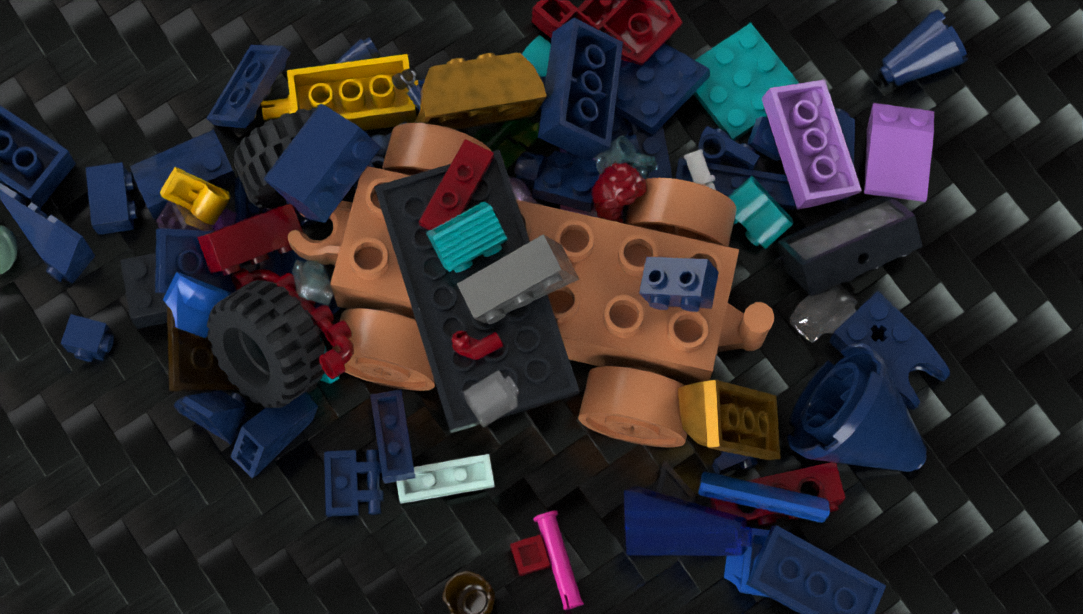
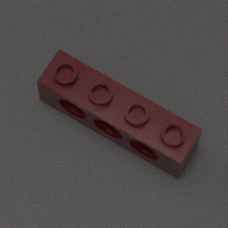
[710,462,845,534]

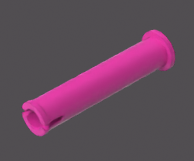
[533,511,584,610]

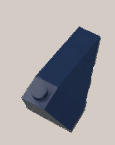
[0,183,95,284]
[173,390,252,444]

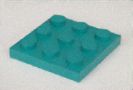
[693,23,799,141]

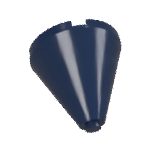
[787,343,927,472]

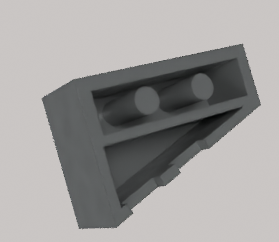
[457,234,579,324]

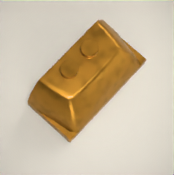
[414,53,547,130]
[678,380,780,460]

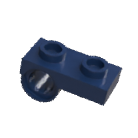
[697,126,760,170]

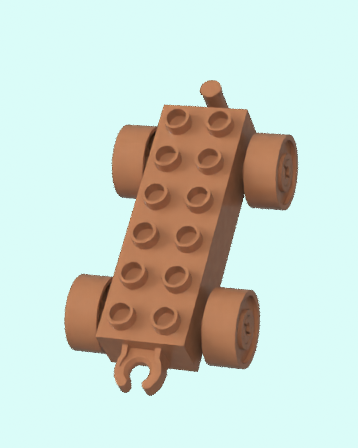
[288,123,774,447]

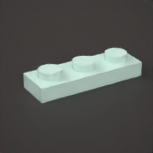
[397,454,495,504]

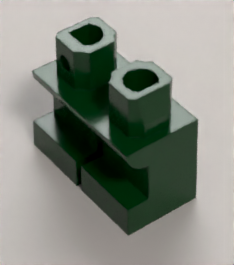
[474,118,548,182]

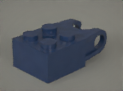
[829,291,950,410]

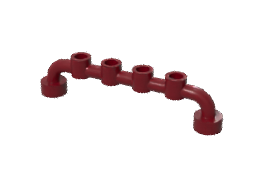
[231,268,354,379]

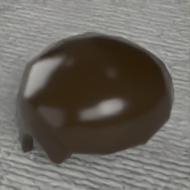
[443,571,495,614]

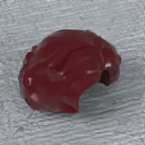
[592,163,647,223]

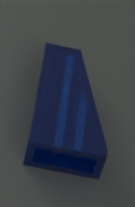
[624,487,752,556]

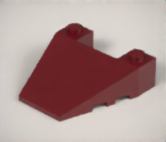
[532,0,683,66]

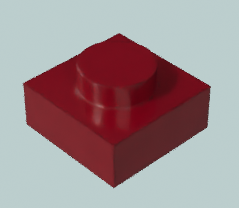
[510,534,550,576]

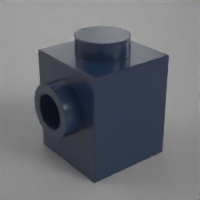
[61,314,114,362]

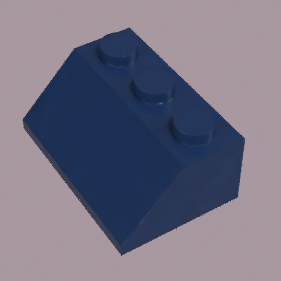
[264,104,381,223]
[130,129,236,220]

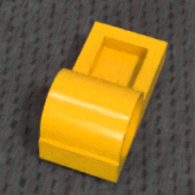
[160,167,231,225]

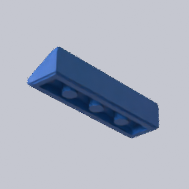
[698,472,830,523]

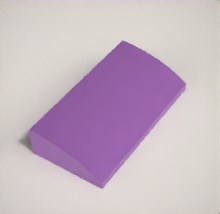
[762,80,862,210]

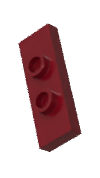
[419,139,494,230]

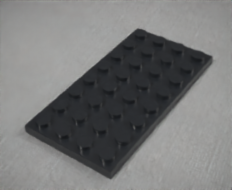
[374,150,579,433]

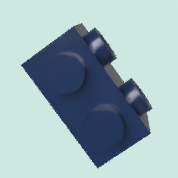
[639,257,719,312]

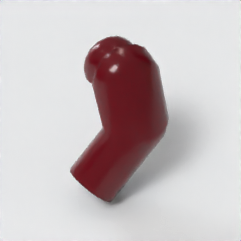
[451,330,503,360]

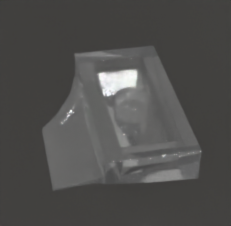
[790,284,857,343]

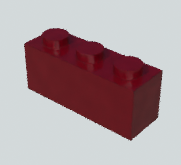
[197,204,303,276]

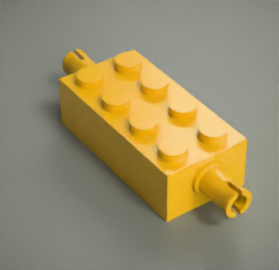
[261,54,418,131]

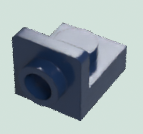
[747,116,781,161]

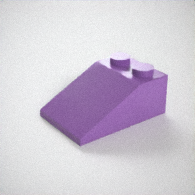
[864,103,934,202]

